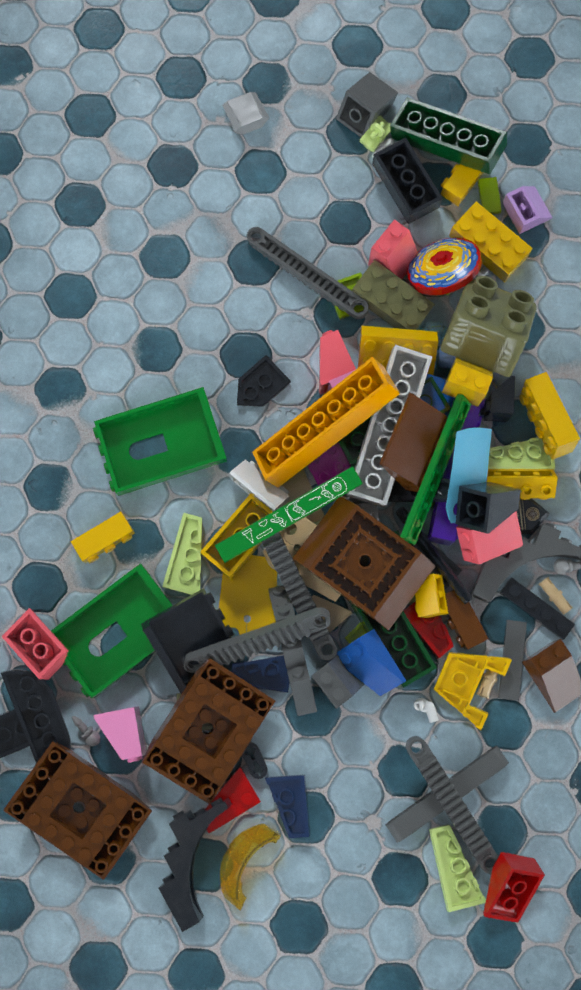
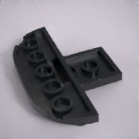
[0,669,71,764]

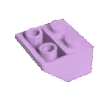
[502,186,552,234]

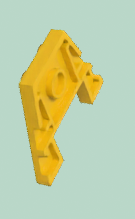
[434,652,512,730]

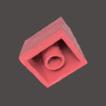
[368,219,418,280]
[319,330,356,395]
[456,511,523,564]

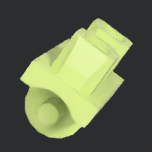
[360,116,391,152]

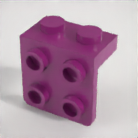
[307,442,351,486]

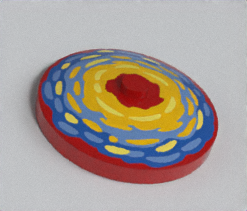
[407,238,482,295]

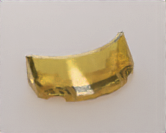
[220,823,281,911]

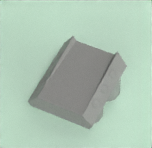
[222,92,269,134]

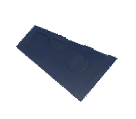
[232,655,290,693]
[265,774,310,838]

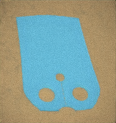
[446,428,492,523]

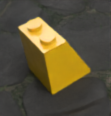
[442,357,493,407]

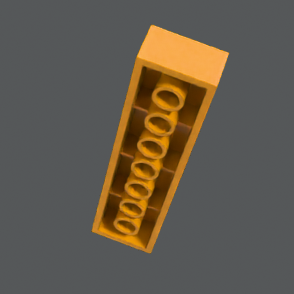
[252,357,400,488]

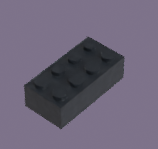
[372,138,443,224]

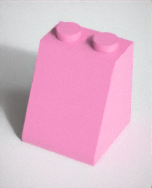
[94,706,147,763]

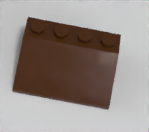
[379,393,448,492]

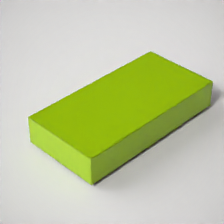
[478,177,502,215]

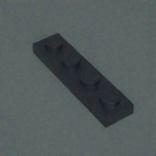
[500,577,575,640]

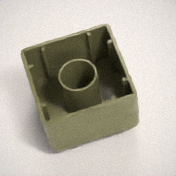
[440,276,537,377]

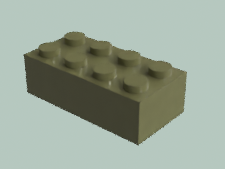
[352,259,435,330]

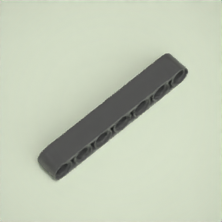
[385,746,509,843]

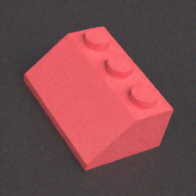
[1,608,69,680]

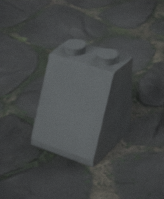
[336,72,398,137]
[311,655,364,709]

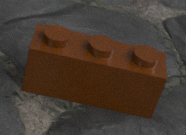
[445,590,489,650]

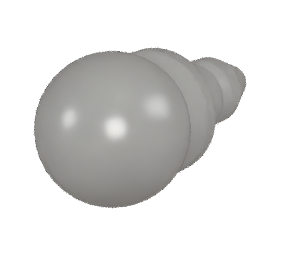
[553,559,581,574]
[72,716,101,746]

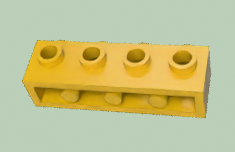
[487,469,558,500]

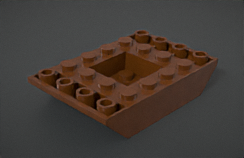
[292,497,435,630]
[142,658,275,805]
[3,741,152,880]

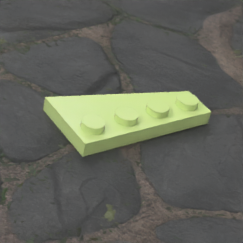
[488,437,555,470]
[162,513,203,595]
[429,824,486,912]

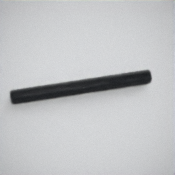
[396,507,472,604]

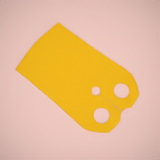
[219,555,277,635]

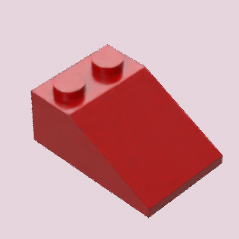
[483,852,545,923]

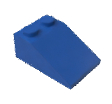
[337,629,406,696]

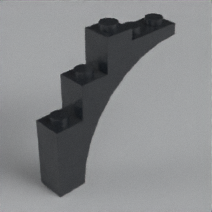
[158,797,232,932]

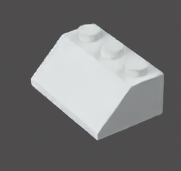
[229,459,289,512]

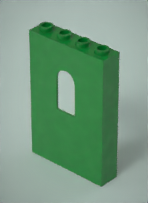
[93,387,227,496]
[51,563,173,699]

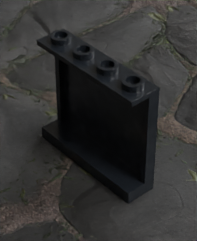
[141,588,235,694]

